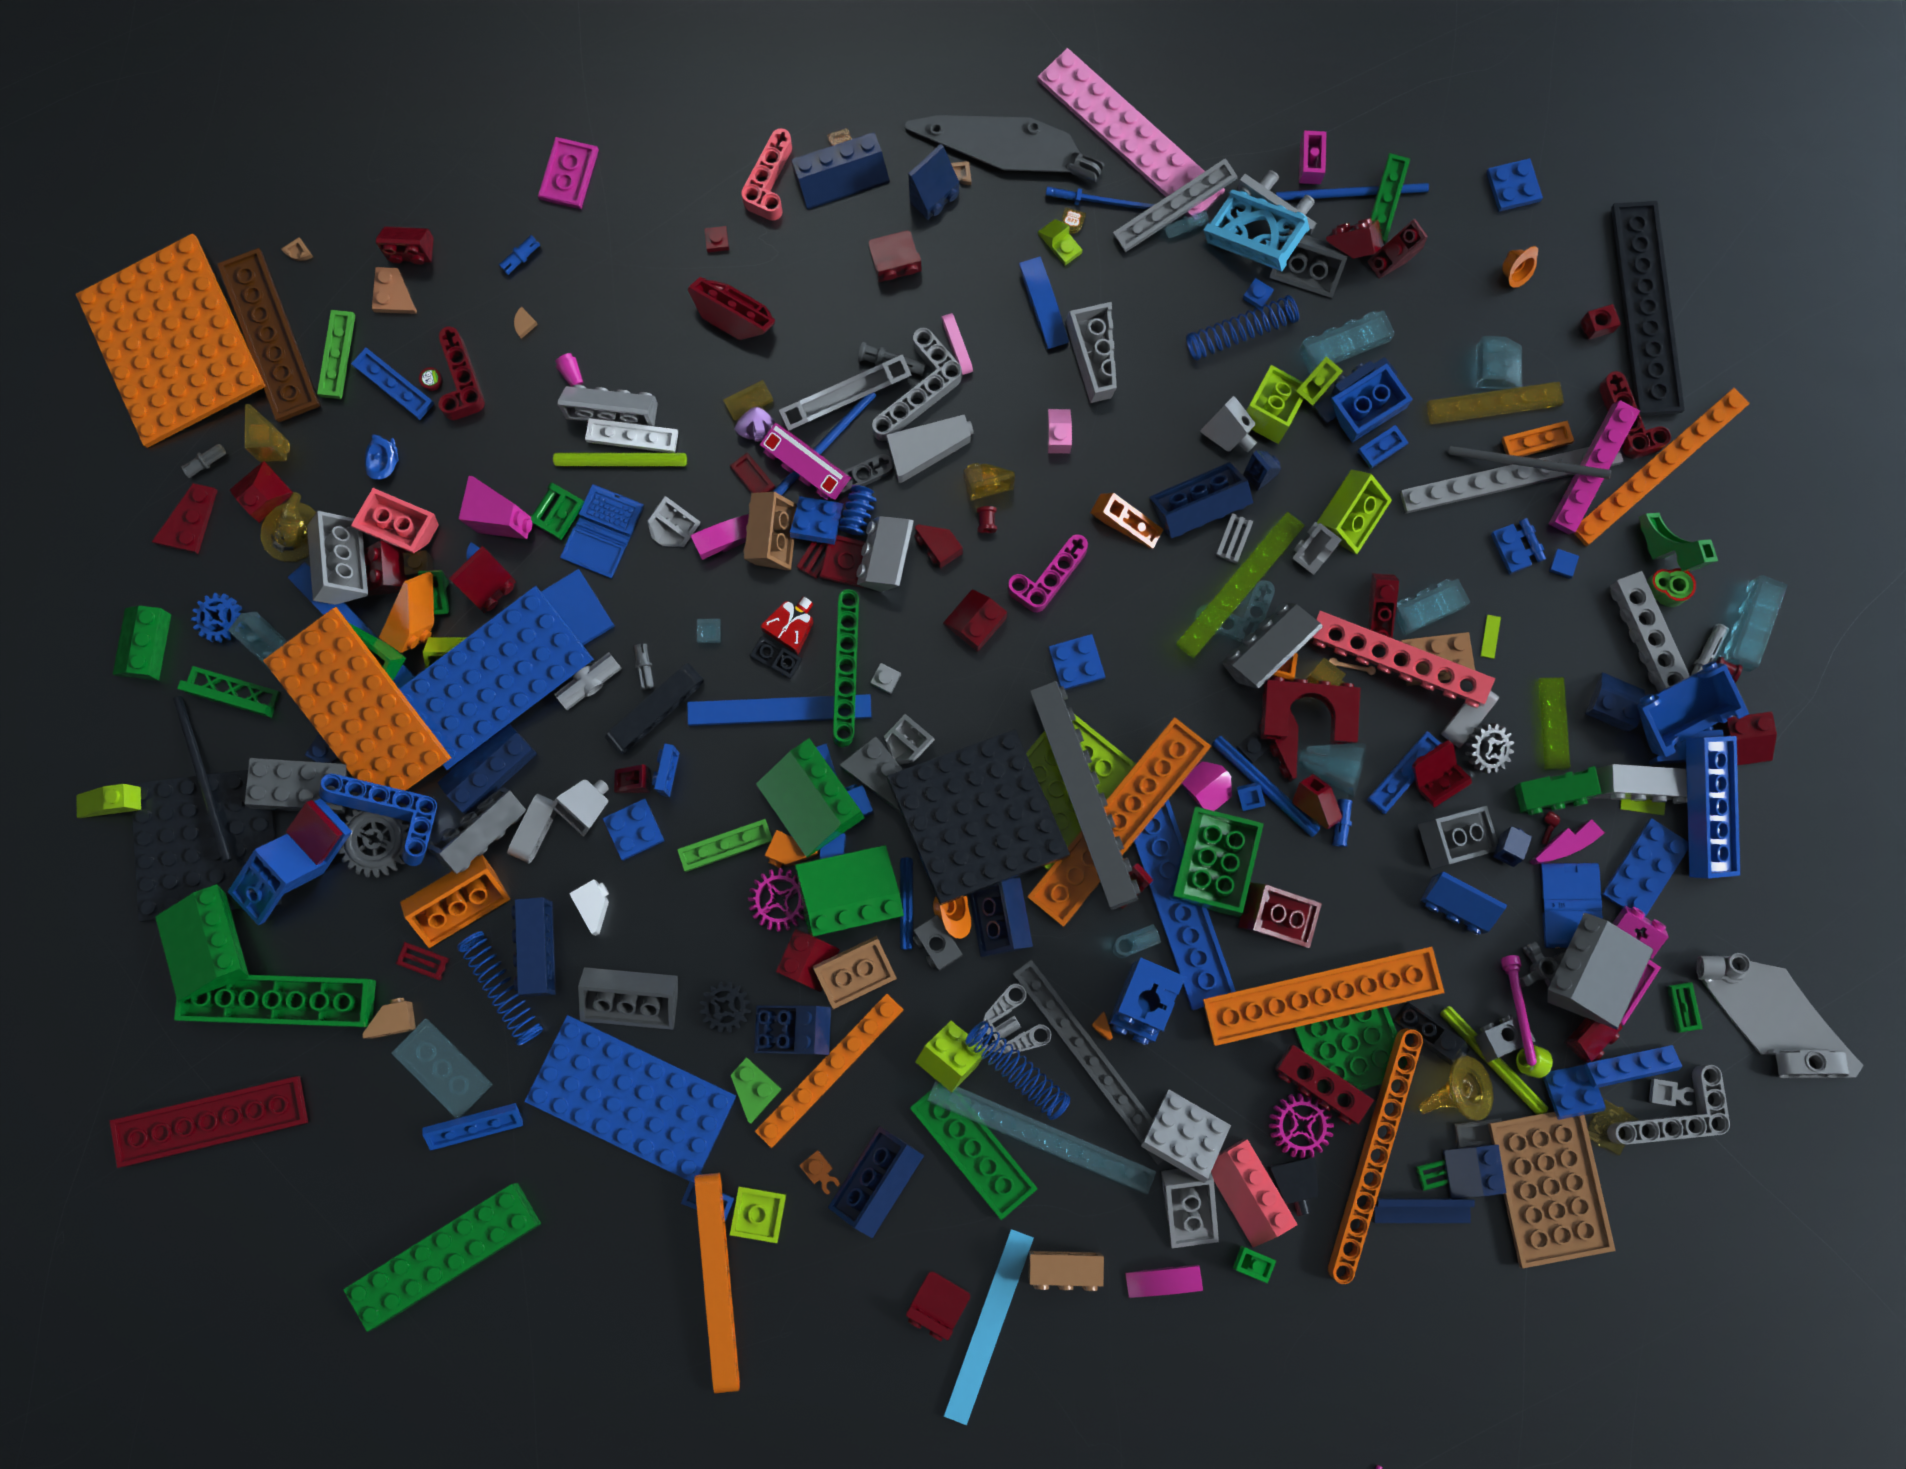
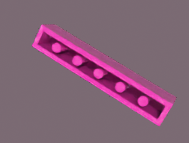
[1549,400,1640,534]

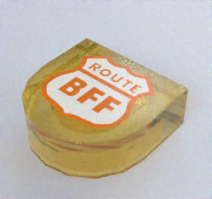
[1061,207,1086,233]

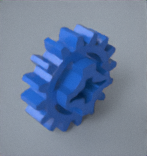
[191,593,244,643]

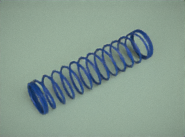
[1186,295,1299,361]
[457,931,543,1045]
[965,1021,1070,1120]

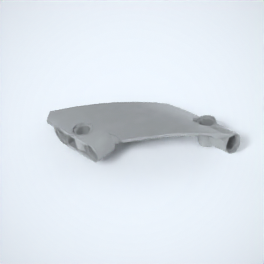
[1696,953,1864,1078]

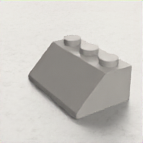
[856,516,914,592]

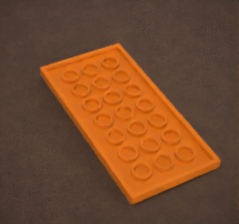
[263,607,451,802]

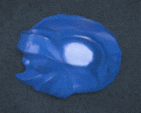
[365,434,399,479]

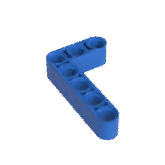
[319,774,437,866]

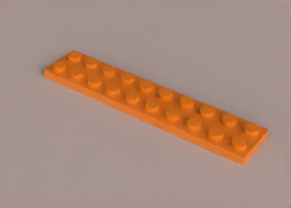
[1028,717,1211,927]
[1202,947,1445,1046]

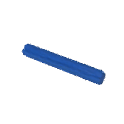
[900,857,913,950]

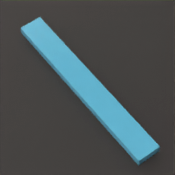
[944,1229,1034,1425]

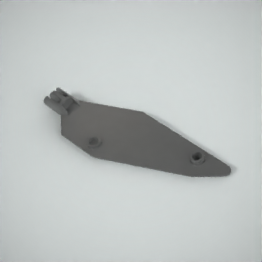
[905,115,1104,183]

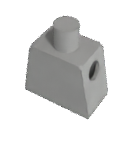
[1200,396,1257,452]
[551,779,609,837]

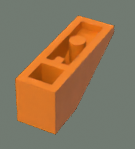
[1090,493,1164,549]

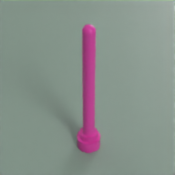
[1501,955,1537,1066]

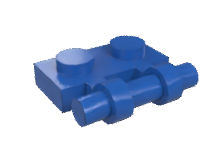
[1491,518,1546,574]

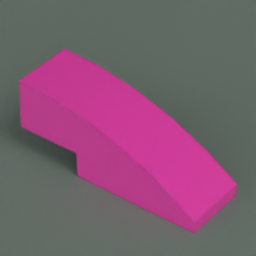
[690,514,749,560]
[1529,819,1605,865]
[1125,1264,1203,1298]

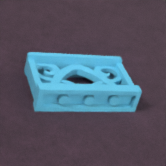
[1203,189,1310,271]

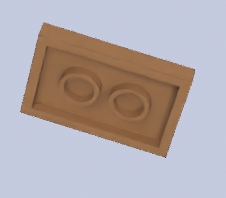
[1400,632,1475,686]
[813,936,897,1009]

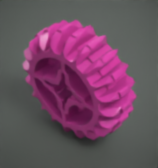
[748,868,805,932]
[1268,1093,1334,1158]

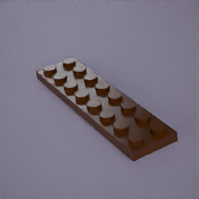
[217,248,320,423]

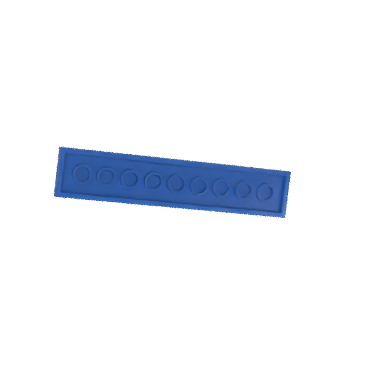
[1134,799,1236,1011]

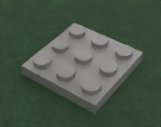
[1141,1090,1231,1183]

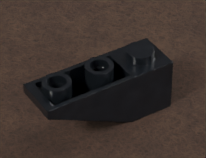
[1394,1002,1470,1069]

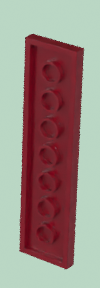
[110,1076,308,1168]

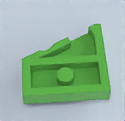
[731,1057,782,1124]

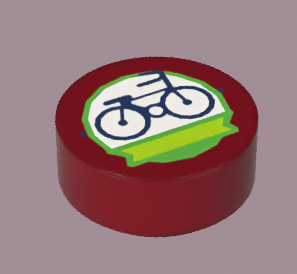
[419,367,443,391]

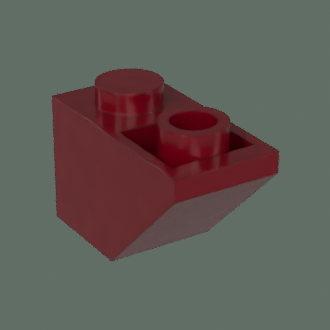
[914,524,963,569]
[1292,774,1342,829]

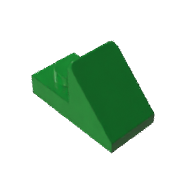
[418,570,449,614]
[1232,1246,1276,1283]

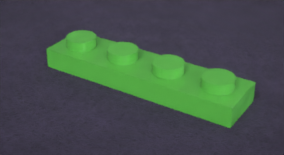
[317,310,356,399]
[677,819,772,872]

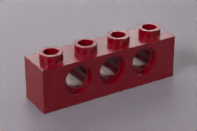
[1275,1045,1374,1125]

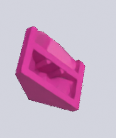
[1181,761,1232,811]

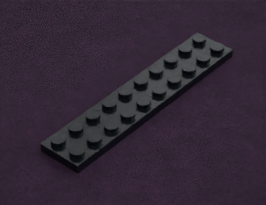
[1611,201,1685,416]

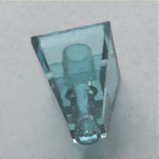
[1299,743,1367,798]

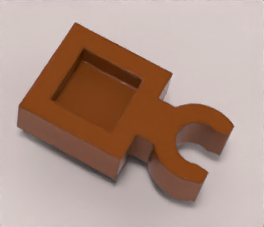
[799,1150,840,1194]

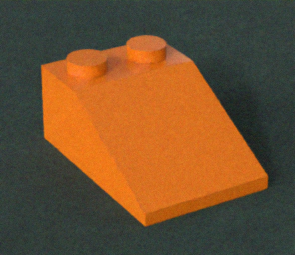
[379,572,434,653]

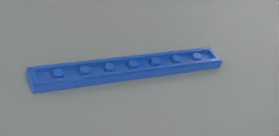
[687,694,872,726]

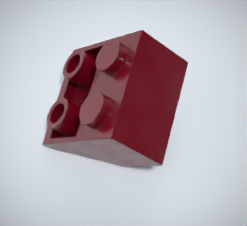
[1326,218,1384,258]
[376,227,434,264]
[364,540,407,596]

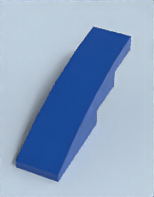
[1019,256,1069,349]

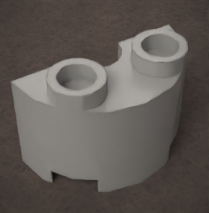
[1293,522,1342,575]

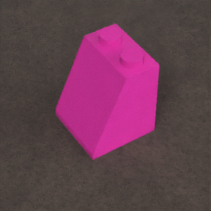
[459,476,532,539]

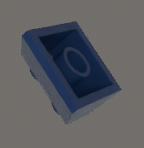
[1585,672,1645,732]
[1443,1144,1507,1199]

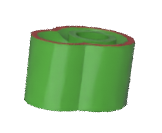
[1646,568,1696,607]

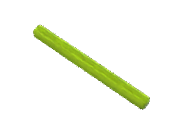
[553,453,687,466]
[1440,1006,1549,1115]

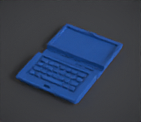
[560,484,644,578]
[1541,863,1603,948]

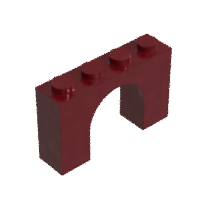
[1261,677,1361,746]

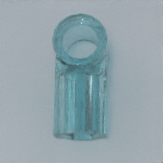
[1112,924,1161,958]

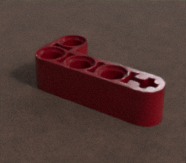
[438,326,485,420]
[1599,371,1671,459]

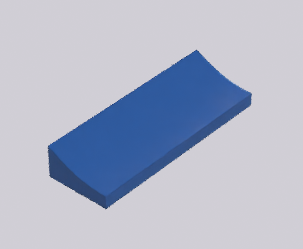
[1686,736,1740,879]

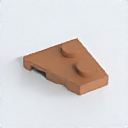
[372,267,417,314]

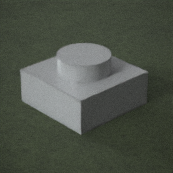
[870,663,901,694]

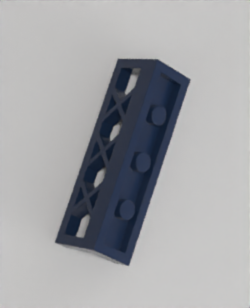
[1373,1198,1475,1223]

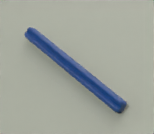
[1212,736,1320,837]

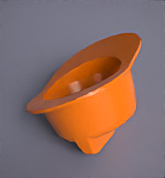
[1502,246,1538,288]
[933,896,971,939]

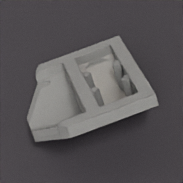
[647,496,701,547]
[884,714,935,765]

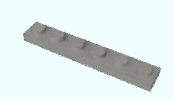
[1113,158,1237,252]

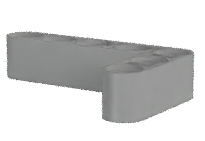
[872,328,962,441]
[1607,1065,1730,1144]

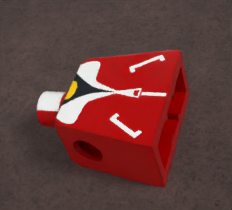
[761,597,814,655]

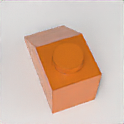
[765,830,820,868]

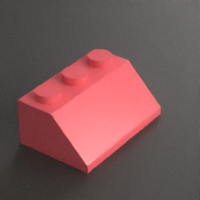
[351,488,439,553]

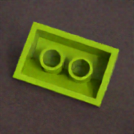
[1317,469,1392,554]

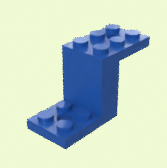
[228,798,352,925]

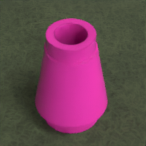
[555,353,584,387]

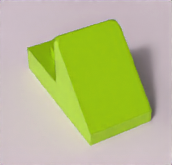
[1038,219,1082,266]
[1296,356,1343,405]

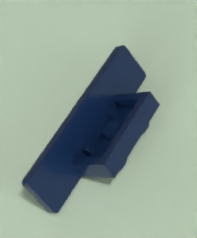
[1314,357,1397,424]

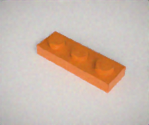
[1501,420,1574,457]

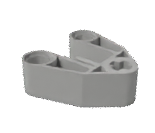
[978,984,1051,1054]

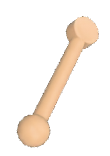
[1328,658,1376,675]

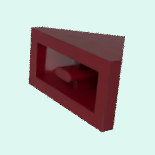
[614,764,651,793]

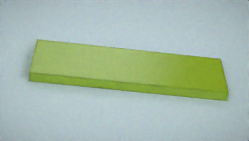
[1480,615,1501,659]
[1620,799,1665,815]

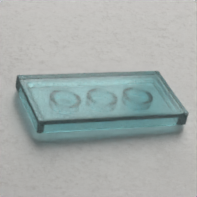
[392,1019,493,1119]

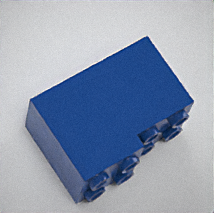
[1108,957,1186,1045]

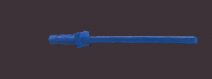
[1045,186,1155,210]

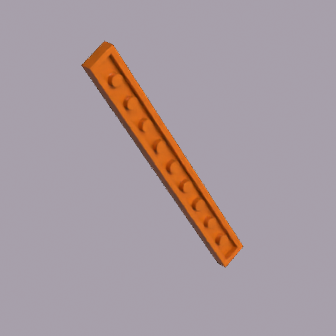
[1574,388,1750,547]

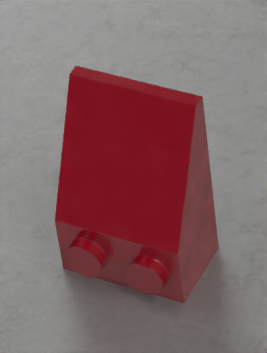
[449,546,516,613]
[1238,882,1322,948]

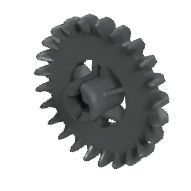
[338,809,410,878]

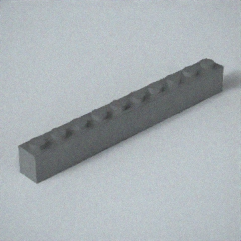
[1031,681,1141,910]

